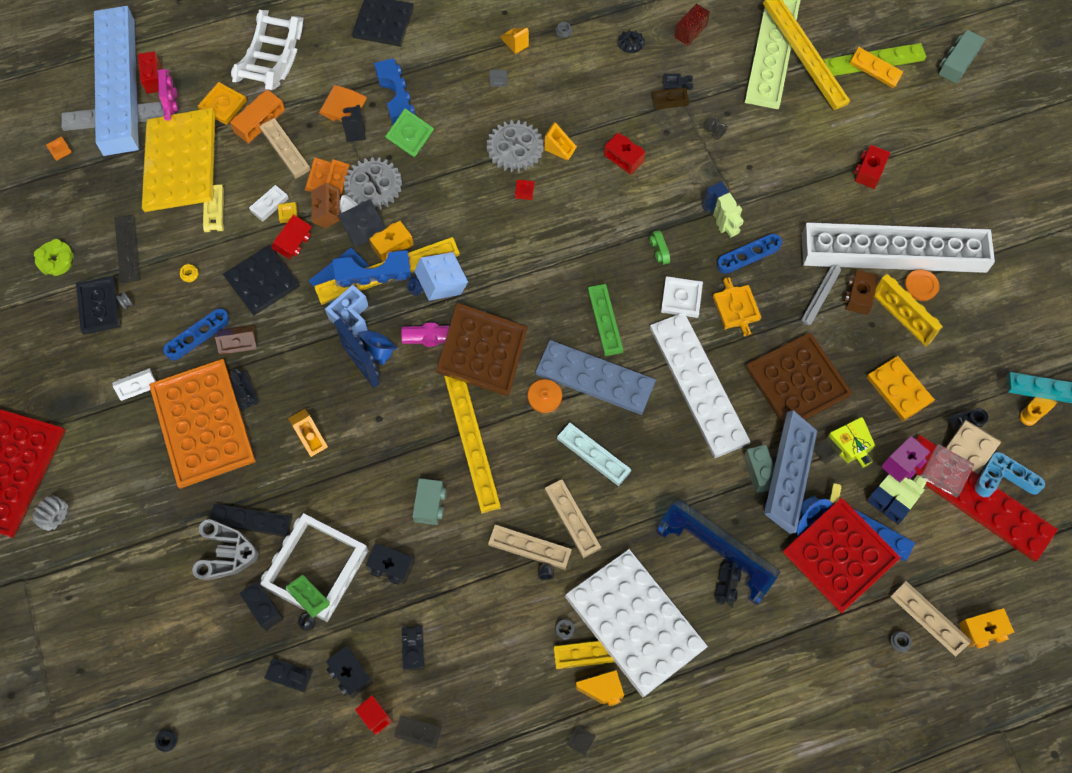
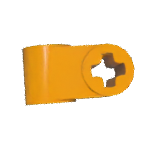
[1019,397,1057,426]

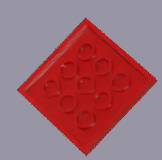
[782,498,901,614]

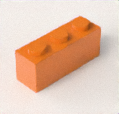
[230,89,285,144]

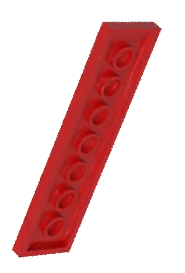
[912,435,1058,562]

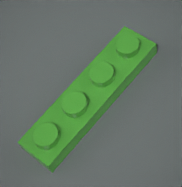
[588,284,623,356]

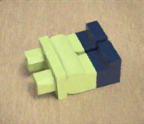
[702,182,744,238]
[866,474,927,525]

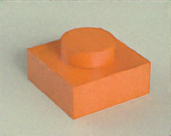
[46,137,72,161]

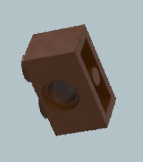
[844,270,879,315]

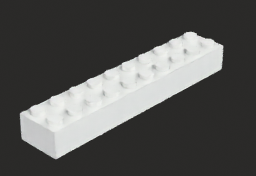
[802,223,995,273]

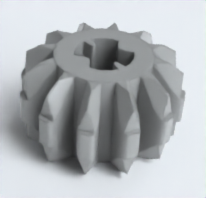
[32,495,69,531]

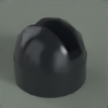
[538,563,554,580]
[298,614,316,631]

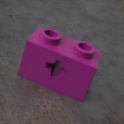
[881,436,930,483]

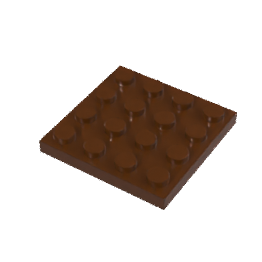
[435,303,528,397]
[745,332,853,426]

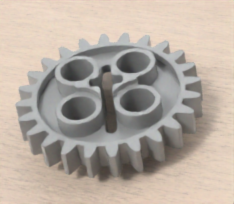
[487,120,543,172]
[344,157,402,210]

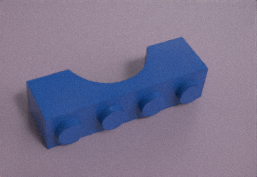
[374,58,415,125]
[333,250,411,288]

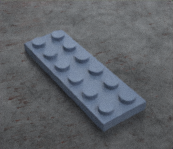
[536,340,656,415]
[764,411,817,534]

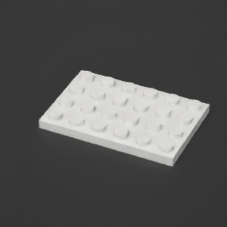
[565,549,708,698]

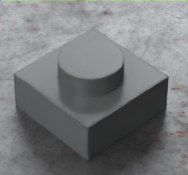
[490,69,507,87]

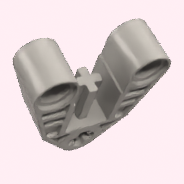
[192,519,259,581]

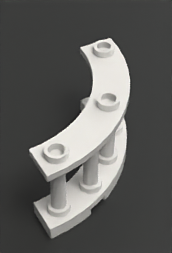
[231,10,304,90]

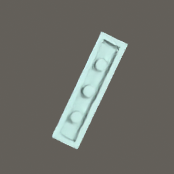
[557,423,631,486]

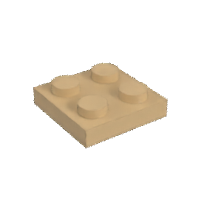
[943,419,1001,474]

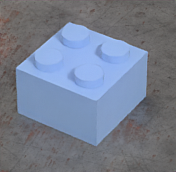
[415,252,468,301]

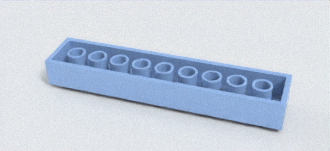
[94,6,139,156]

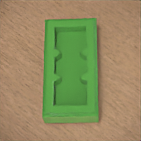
[286,575,330,618]

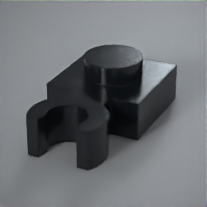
[663,73,693,90]

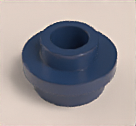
[407,277,423,296]

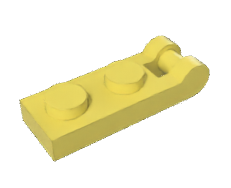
[203,185,224,232]

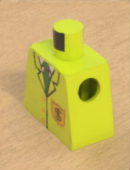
[826,417,875,468]

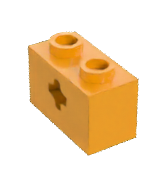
[369,221,414,262]
[959,608,1014,649]

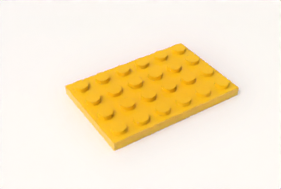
[142,108,215,212]

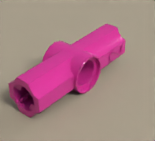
[402,323,449,347]

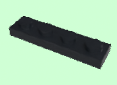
[209,504,293,537]

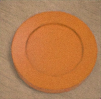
[905,270,939,301]
[528,379,562,413]

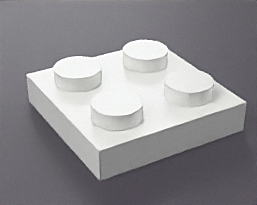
[661,277,703,318]

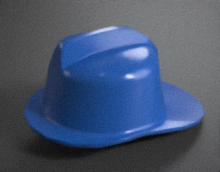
[360,331,397,365]
[797,496,833,537]

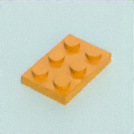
[866,356,935,422]

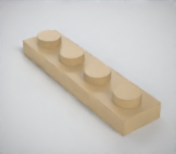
[259,118,311,179]
[545,479,601,558]
[488,525,572,570]
[891,581,971,657]

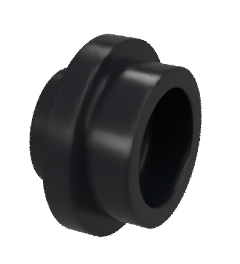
[155,730,178,752]

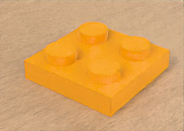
[198,82,247,125]

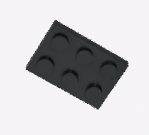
[76,276,121,335]

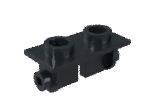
[230,369,259,410]
[715,562,742,608]

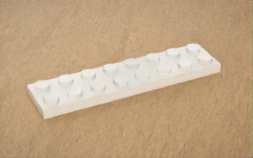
[650,314,750,459]

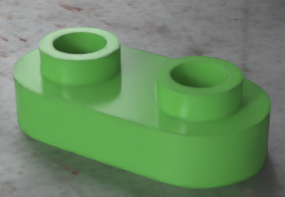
[649,230,670,265]

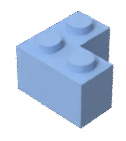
[325,285,368,338]

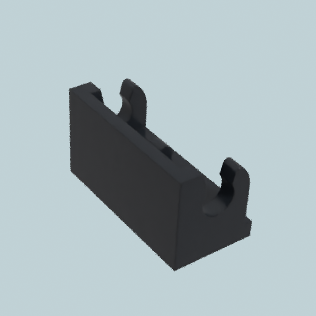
[341,105,366,142]

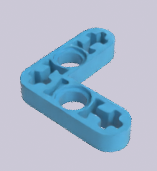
[975,452,1045,497]

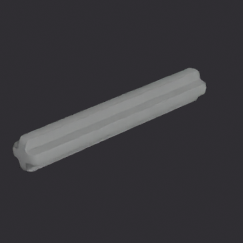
[801,265,841,325]

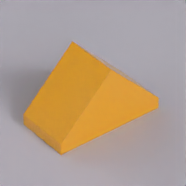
[500,27,529,54]
[545,122,577,160]

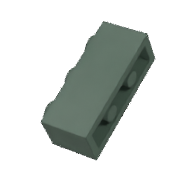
[939,30,985,84]

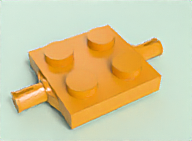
[713,278,761,336]

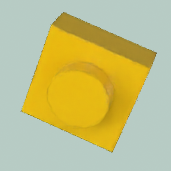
[278,202,298,224]

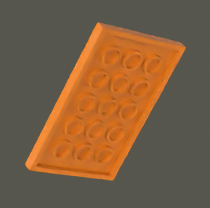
[149,359,256,489]

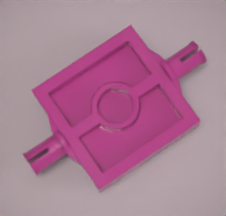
[158,69,179,121]

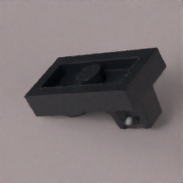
[402,626,425,671]
[264,658,313,693]

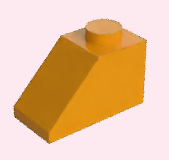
[288,409,328,457]
[575,670,624,706]

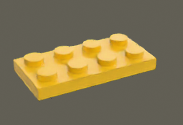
[874,274,943,347]

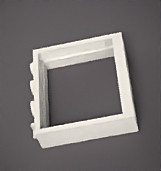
[260,513,369,622]

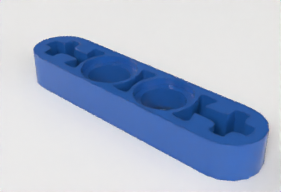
[717,234,782,274]
[163,309,230,361]

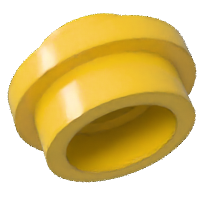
[180,264,199,282]

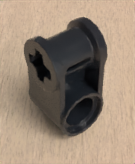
[946,408,989,436]

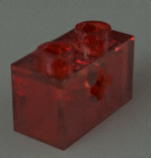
[674,3,710,46]

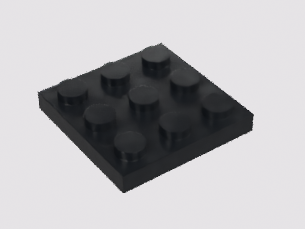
[352,0,414,47]
[223,245,300,316]

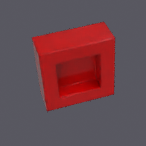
[515,180,535,200]

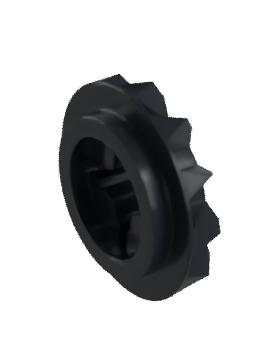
[618,29,645,53]

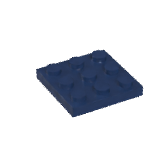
[334,318,379,388]

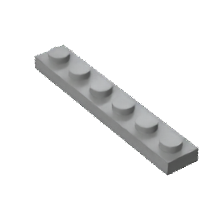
[61,102,164,131]

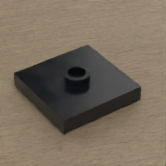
[338,199,386,248]

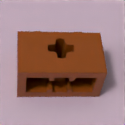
[311,183,340,229]

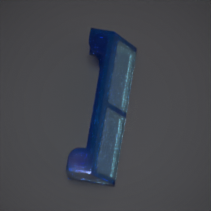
[657,500,781,605]

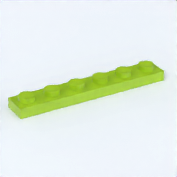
[823,43,926,76]

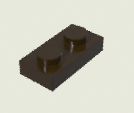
[652,87,689,110]

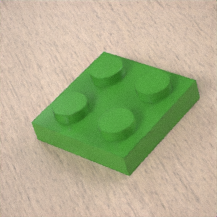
[385,108,434,158]

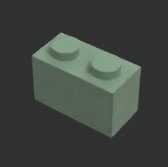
[744,445,774,493]
[412,479,447,525]

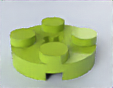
[34,239,74,276]

